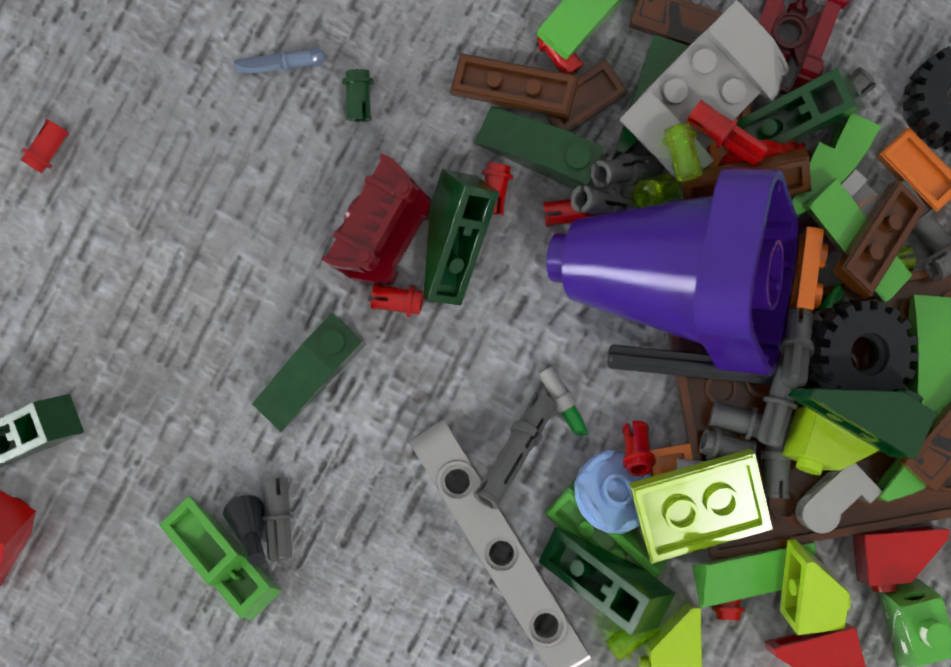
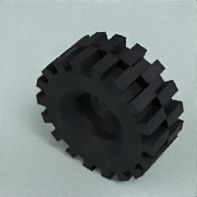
[903,46,951,153]
[808,300,919,392]

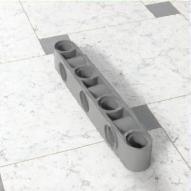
[409,419,595,667]

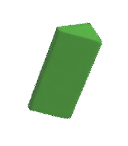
[802,178,912,303]
[544,478,667,578]
[692,542,816,608]

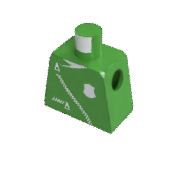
[878,578,951,667]

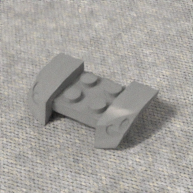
[618,0,790,183]

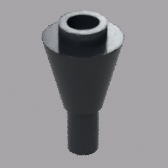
[223,495,265,565]

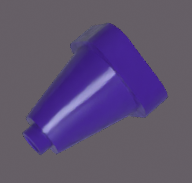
[546,168,799,376]

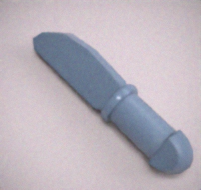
[234,47,326,74]

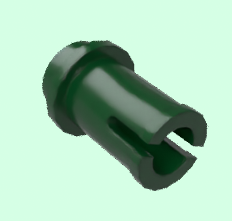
[342,69,374,122]

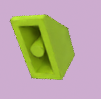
[782,407,879,475]
[780,539,851,635]
[638,602,702,667]

